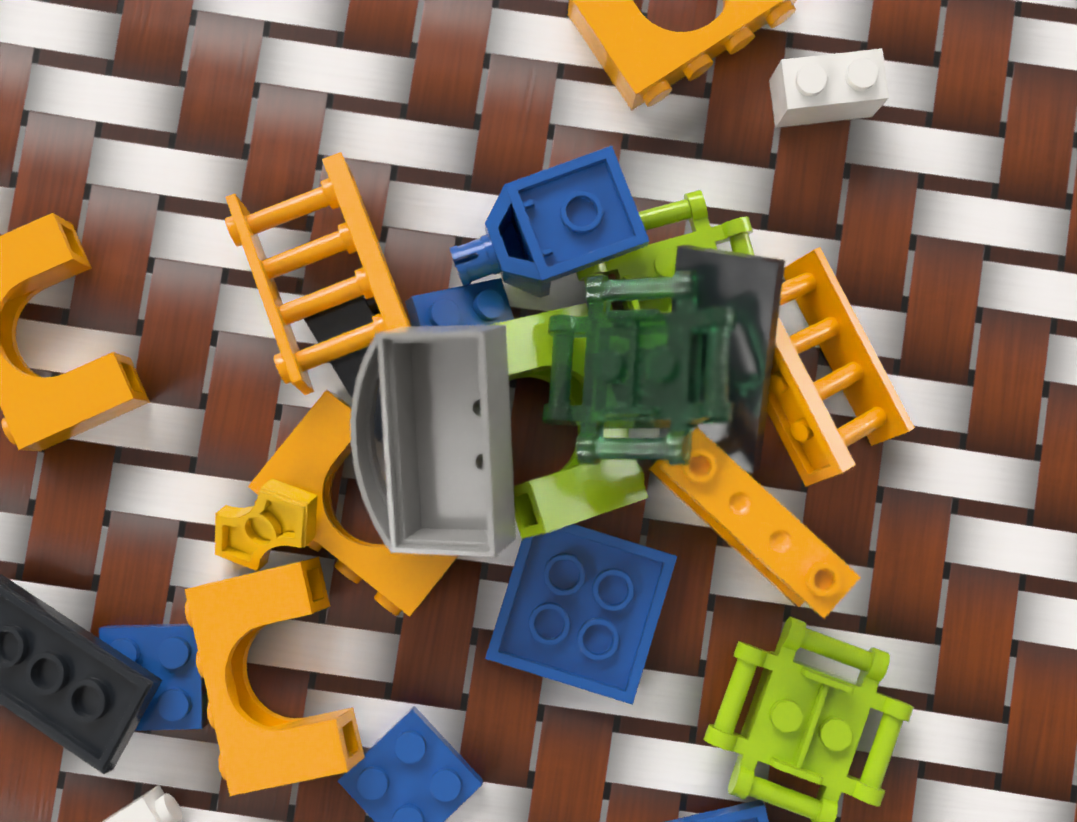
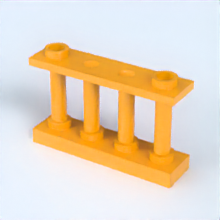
[225,152,411,395]
[767,247,915,487]
[648,427,861,618]

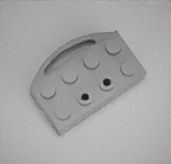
[350,325,516,557]

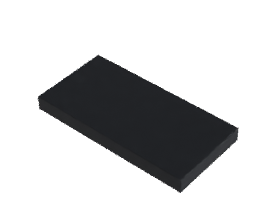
[658,245,785,473]
[0,574,162,774]

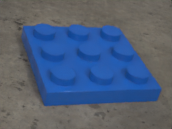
[485,524,677,705]

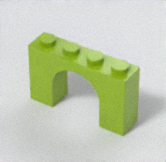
[491,303,649,539]

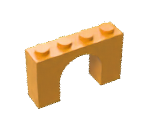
[568,0,797,111]
[0,213,150,451]
[248,389,458,617]
[185,557,365,796]

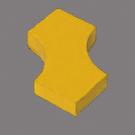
[215,478,318,571]

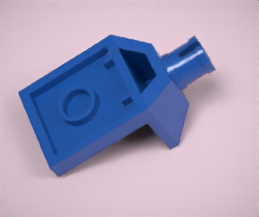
[449,146,650,298]

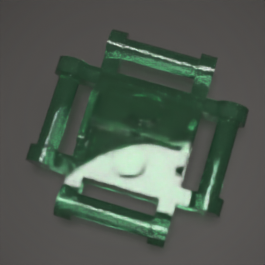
[542,270,736,465]

